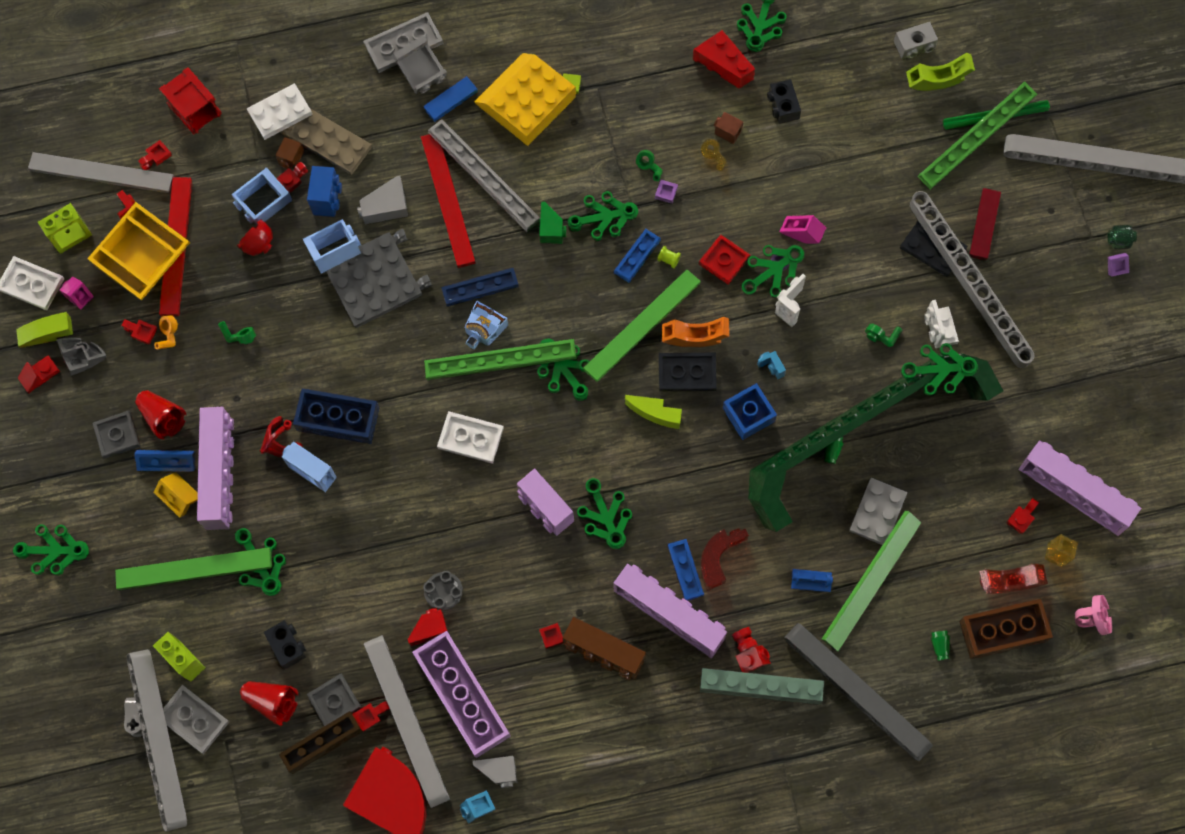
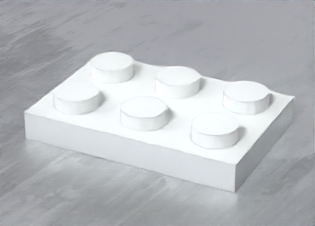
[247,83,313,140]
[0,256,64,311]
[437,411,504,464]

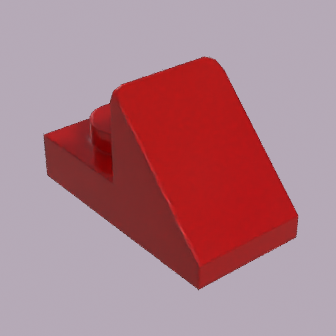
[18,356,60,393]

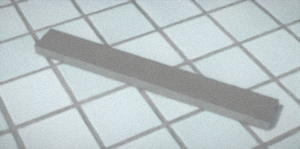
[428,119,540,232]
[28,152,174,194]

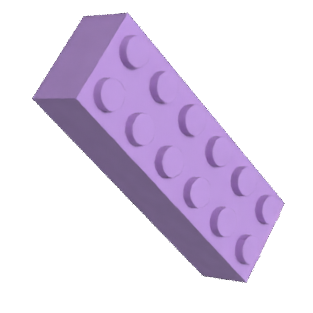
[197,407,234,530]
[1018,440,1141,536]
[614,564,727,658]
[413,631,511,758]

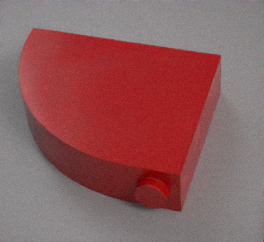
[343,746,426,834]

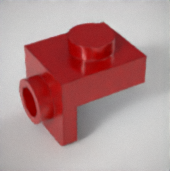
[117,190,136,219]
[735,645,771,673]

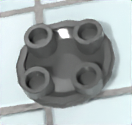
[423,571,463,610]

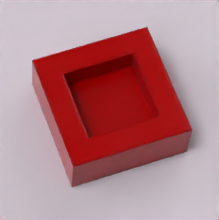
[539,623,563,649]

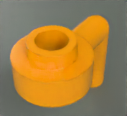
[154,315,178,350]

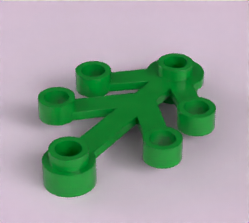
[737,0,787,52]
[568,191,638,241]
[742,245,804,298]
[537,339,590,401]
[901,343,978,396]
[577,478,632,549]
[13,524,89,576]
[235,528,286,596]

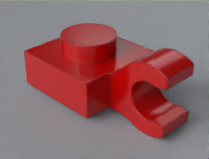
[138,140,172,170]
[276,162,308,193]
[121,319,157,345]
[1006,498,1039,534]
[353,701,390,731]

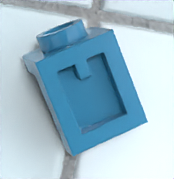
[757,351,786,379]
[460,790,495,824]

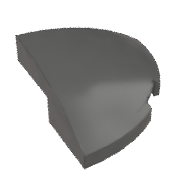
[57,337,107,376]

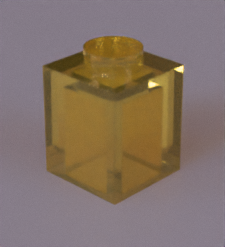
[1045,534,1078,568]

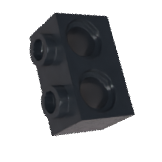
[767,79,801,124]
[264,620,306,669]

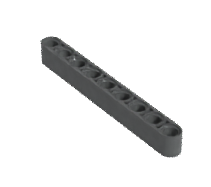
[784,623,933,761]

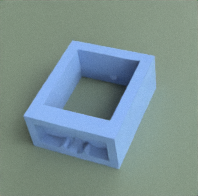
[232,168,292,226]
[303,219,361,273]
[282,441,337,492]

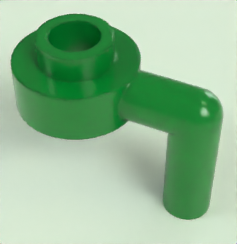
[636,150,663,181]
[218,321,256,345]
[865,324,903,347]

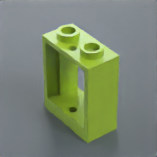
[38,203,92,254]
[153,632,206,682]

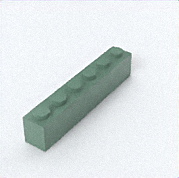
[700,668,824,705]

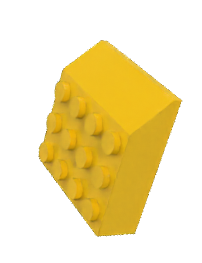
[474,53,576,146]
[88,202,190,300]

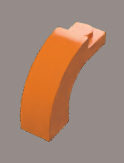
[662,317,729,347]

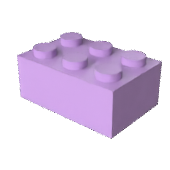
[517,469,574,536]

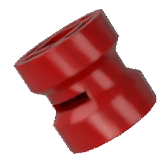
[732,627,758,653]

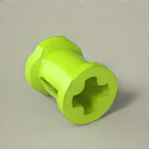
[657,246,681,268]

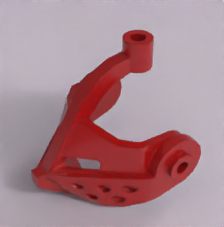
[259,416,303,458]

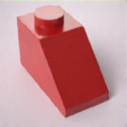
[408,608,448,647]

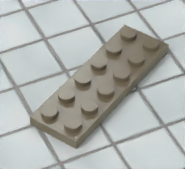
[279,109,372,175]

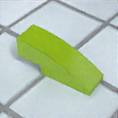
[16,312,73,348]
[625,395,682,429]

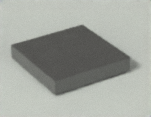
[93,411,141,459]
[307,673,362,726]

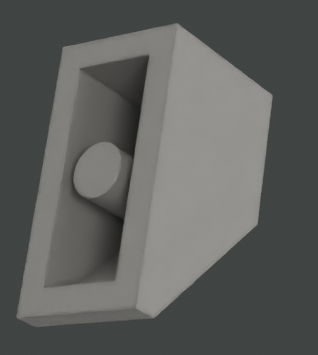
[473,756,517,788]

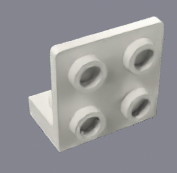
[775,274,806,327]
[924,300,959,348]

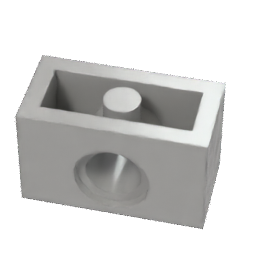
[894,22,938,59]

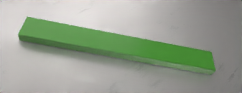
[918,82,1037,190]
[583,270,701,382]
[424,339,577,380]
[822,511,921,651]
[115,548,272,590]

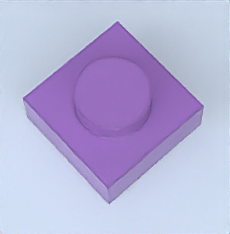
[655,180,678,204]
[1108,253,1129,277]

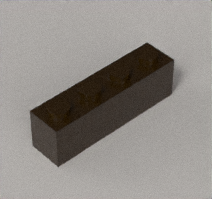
[279,711,363,774]

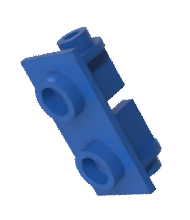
[791,569,833,592]

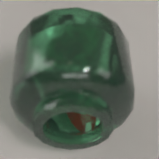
[1107,225,1137,249]

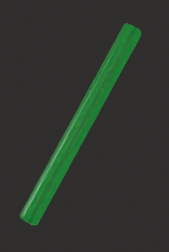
[943,100,1050,129]

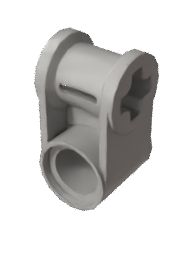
[124,698,143,737]

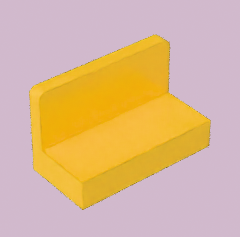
[153,472,198,517]

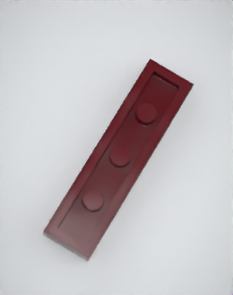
[969,188,1001,261]

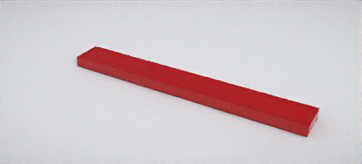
[421,134,476,268]
[159,177,192,316]

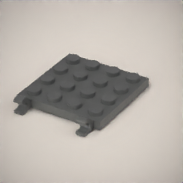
[326,229,432,328]

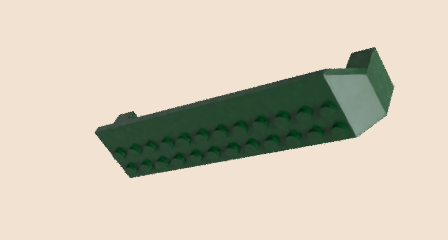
[748,352,1004,532]

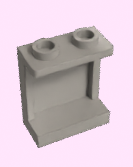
[393,35,447,94]

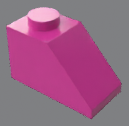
[779,215,826,244]
[60,277,94,310]

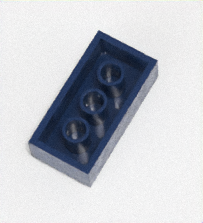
[293,388,380,444]

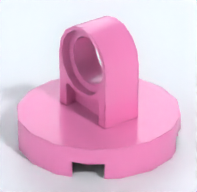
[1075,595,1112,635]

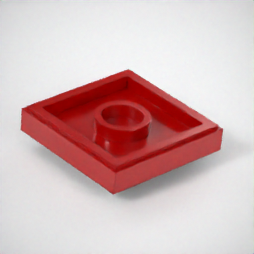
[698,234,751,285]

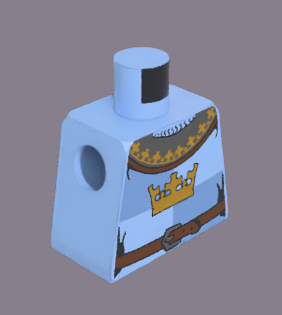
[465,301,508,349]

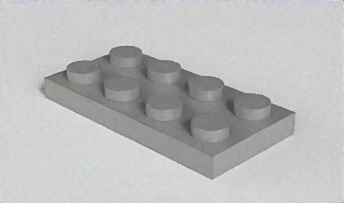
[363,12,444,73]

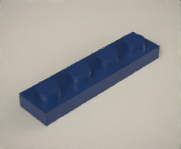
[441,268,519,307]

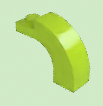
[906,53,975,91]

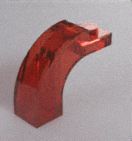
[700,528,749,591]
[979,564,1048,594]

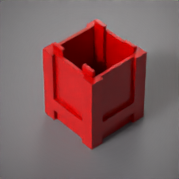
[159,67,222,135]

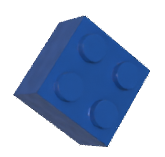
[307,166,342,217]
[723,383,777,440]

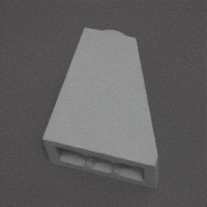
[357,176,408,224]

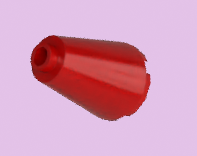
[135,390,187,440]
[240,681,298,726]

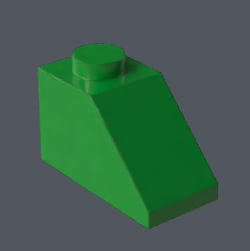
[539,202,567,244]

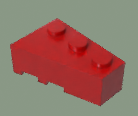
[693,30,755,89]

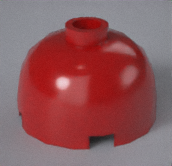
[237,219,273,256]

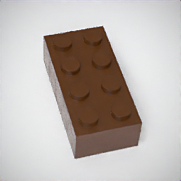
[959,599,1053,659]
[562,617,646,681]

